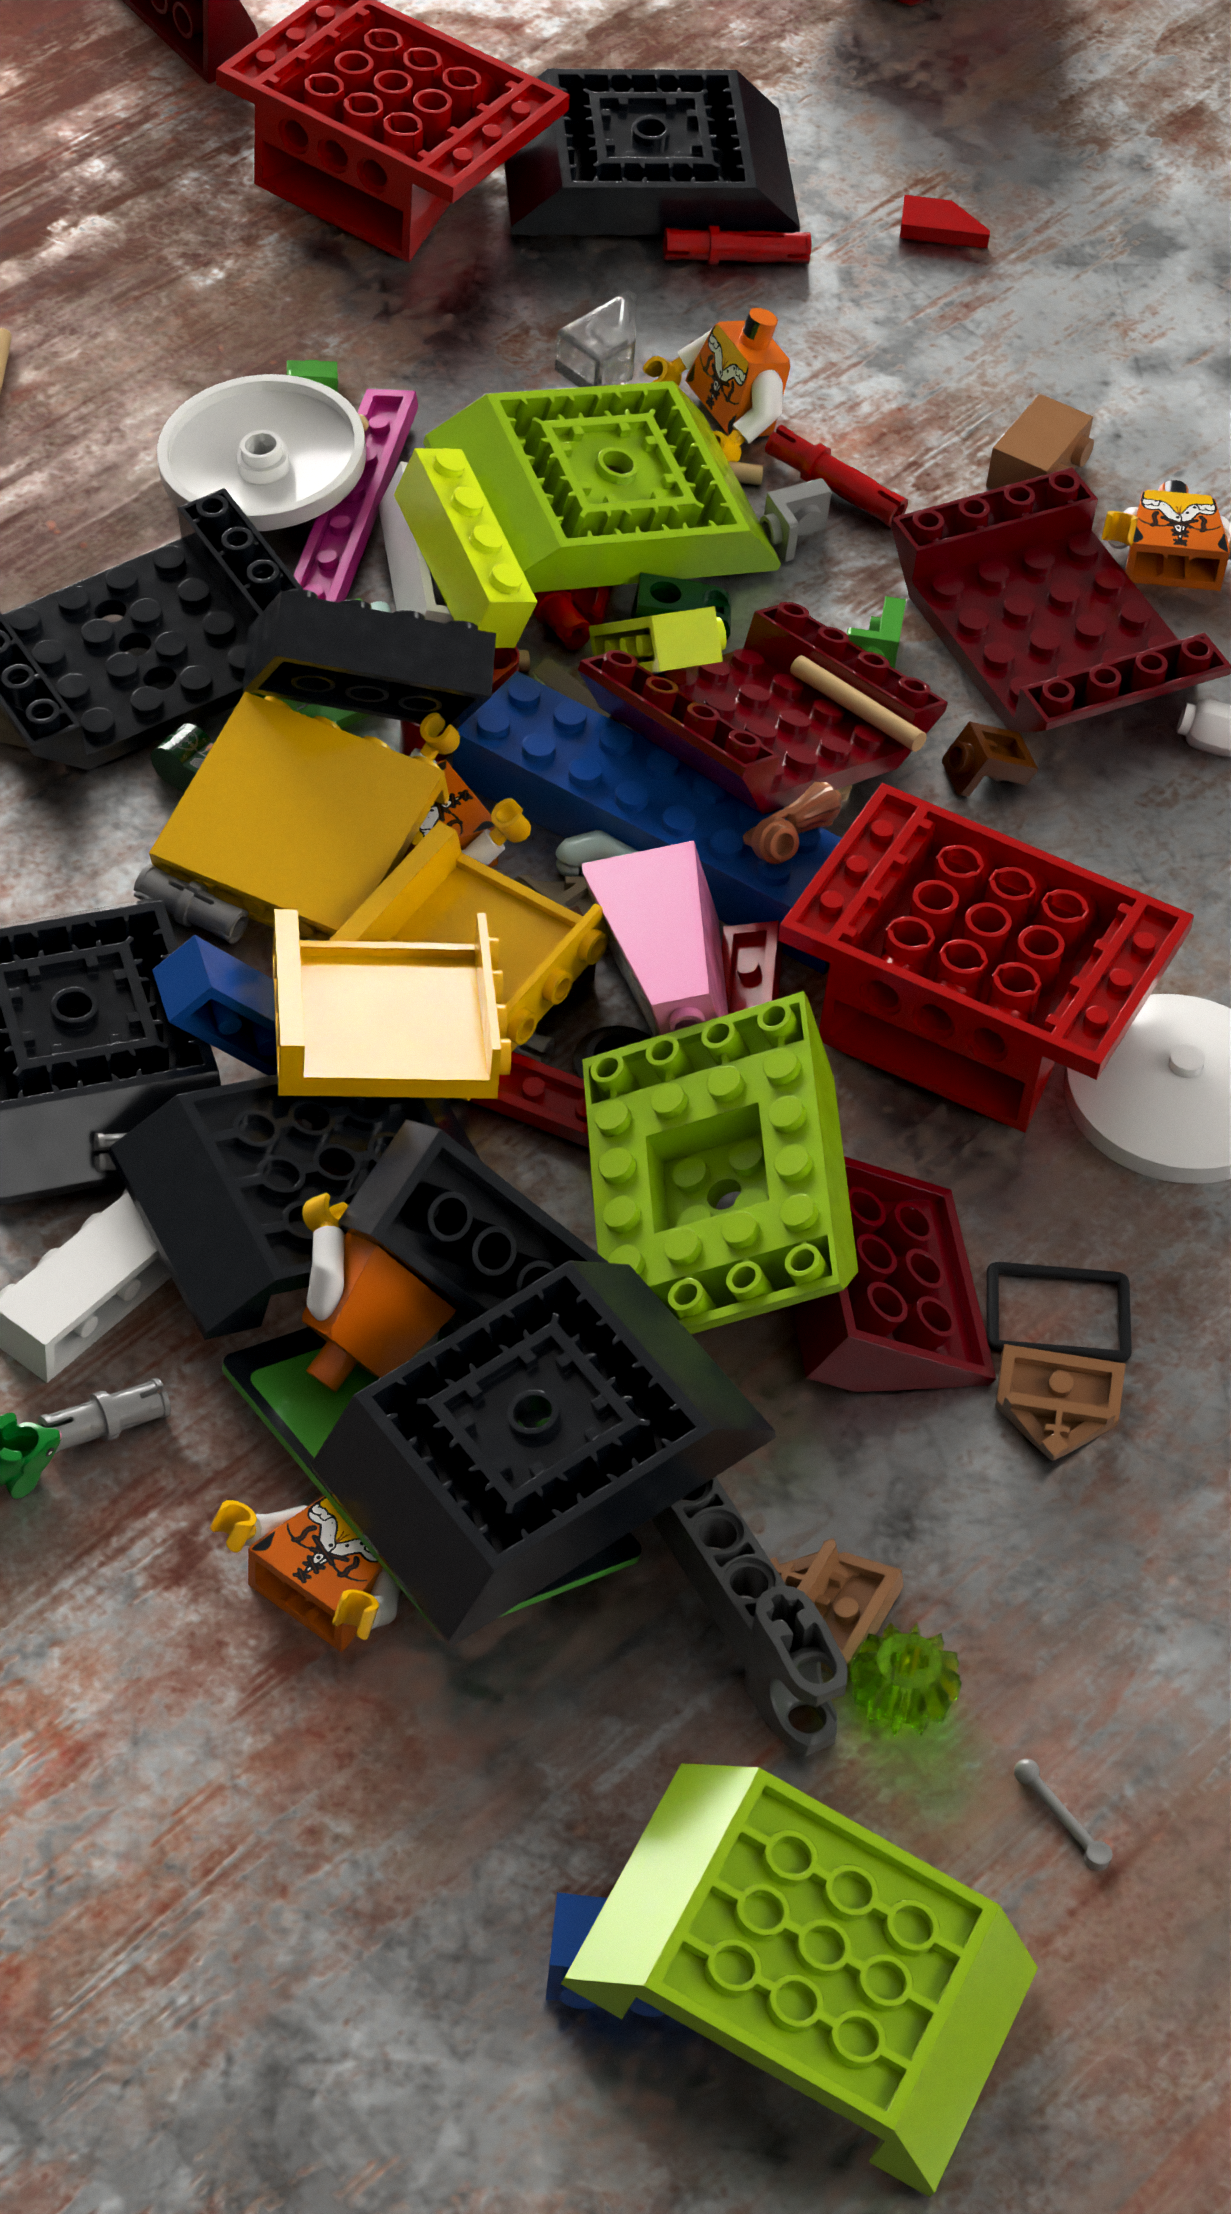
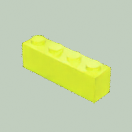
[394,448,537,648]
[589,606,727,673]

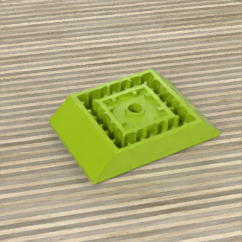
[423,381,781,593]
[582,991,858,1334]

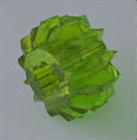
[850,1622,962,1736]

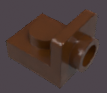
[942,721,1039,797]

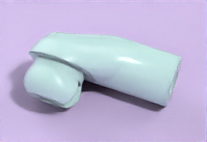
[555,830,639,877]

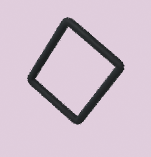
[987,1262,1132,1362]

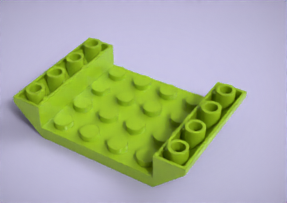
[561,1763,1038,2197]

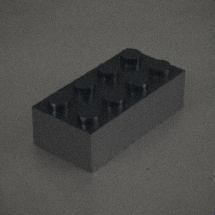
[243,589,496,729]
[337,1119,609,1323]

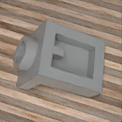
[760,478,832,562]

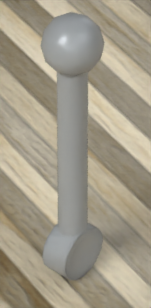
[1014,1758,1113,1871]

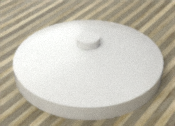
[157,374,366,531]
[1064,994,1231,1184]

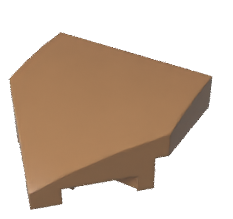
[995,1344,1126,1461]
[770,1538,904,1680]

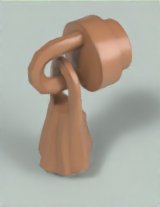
[742,782,842,864]

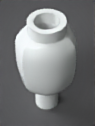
[1176,699,1231,758]

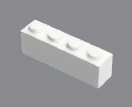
[378,461,454,624]
[0,1189,172,1383]

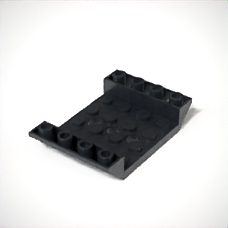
[0,488,303,770]
[109,1074,482,1340]

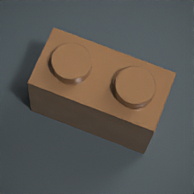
[986,393,1094,489]

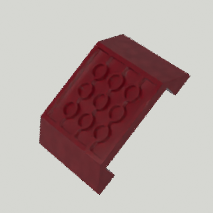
[891,467,1231,733]
[578,602,948,815]

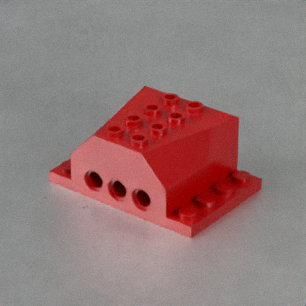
[216,0,570,263]
[778,783,1194,1133]

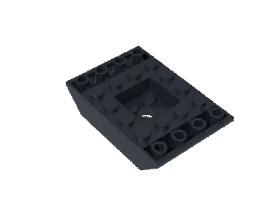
[503,68,800,236]
[0,899,221,1206]
[311,1261,776,1648]

